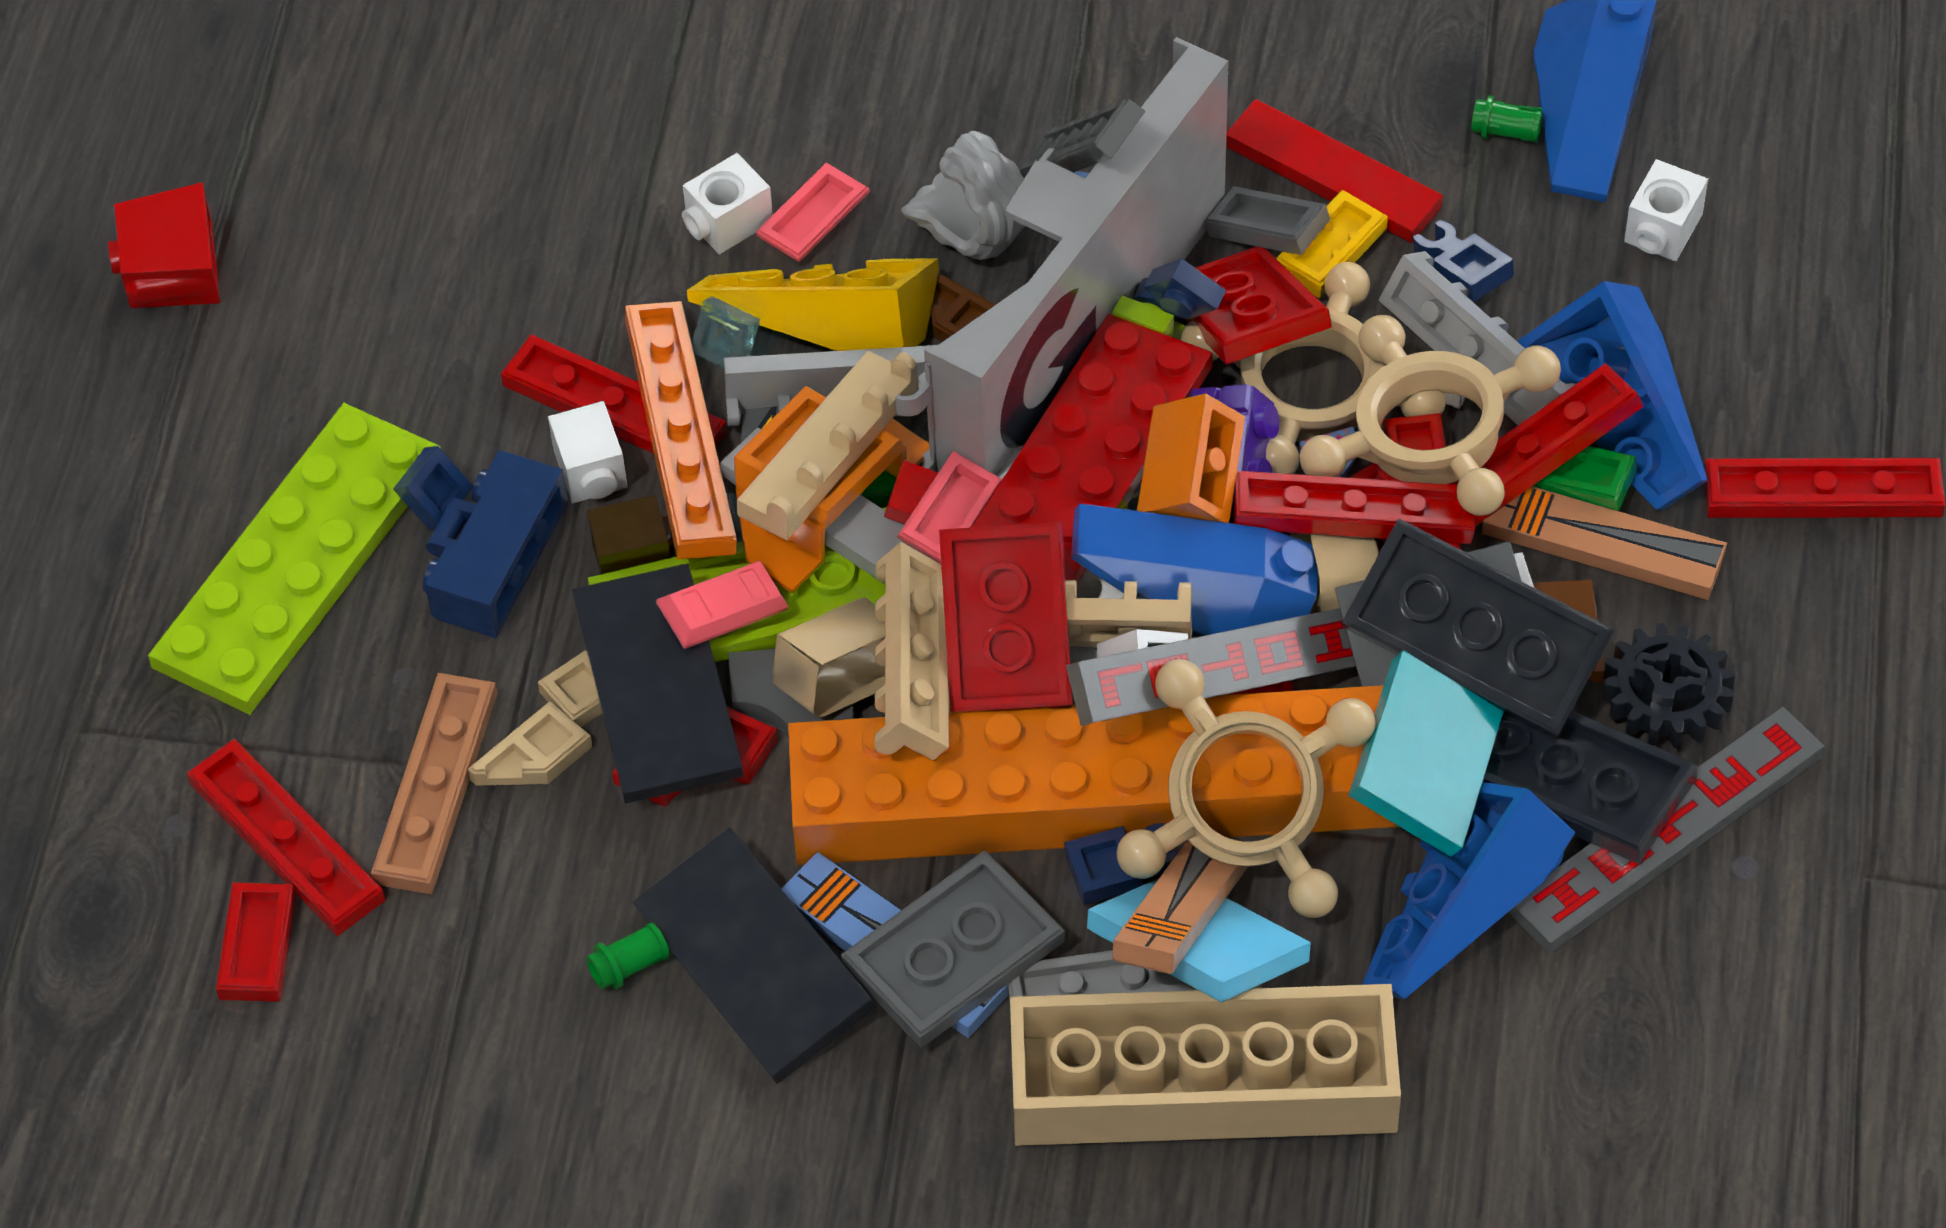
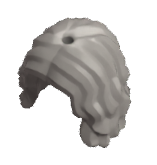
[901,131,1025,260]

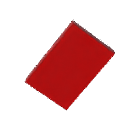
[1182,246,1332,364]
[939,522,1073,712]

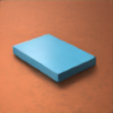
[1087,879,1311,1003]

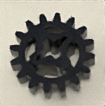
[1602,623,1736,748]

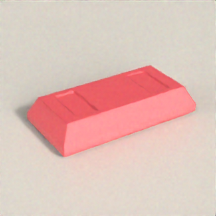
[756,163,870,263]
[897,451,1002,564]
[656,561,789,649]

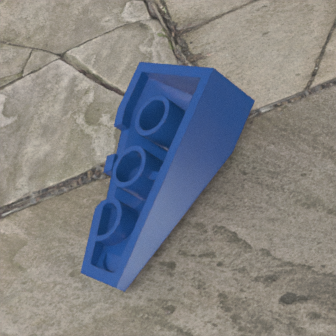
[1517,281,1708,511]
[1071,504,1318,636]
[1362,782,1575,999]

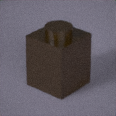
[587,495,675,575]

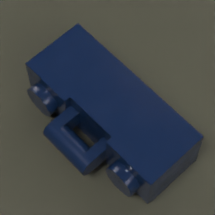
[422,450,568,638]

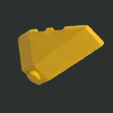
[687,258,939,351]

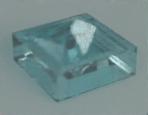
[692,296,760,368]

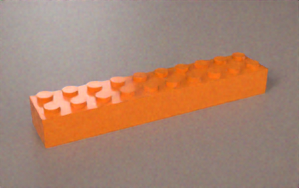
[788,685,1400,865]

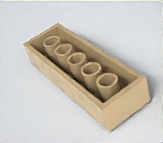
[1010,984,1401,1146]

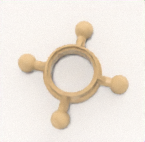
[1180,262,1446,474]
[1300,315,1561,516]
[1117,659,1375,918]

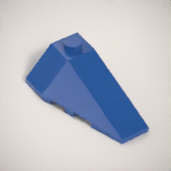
[1533,0,1657,203]

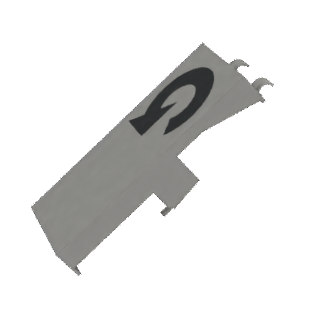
[895,37,1228,475]

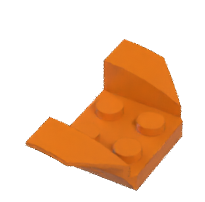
[734,386,930,594]

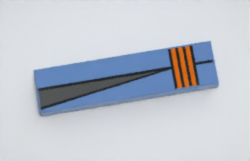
[782,852,1008,1038]

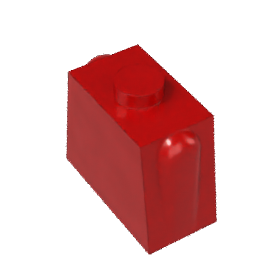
[108,182,221,308]

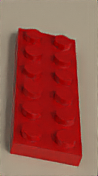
[972,314,1213,586]

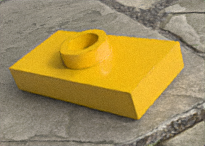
[1276,190,1388,299]

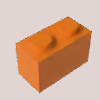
[1137,394,1245,523]

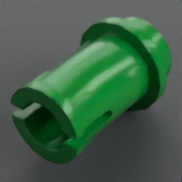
[1471,95,1543,143]
[585,922,669,990]

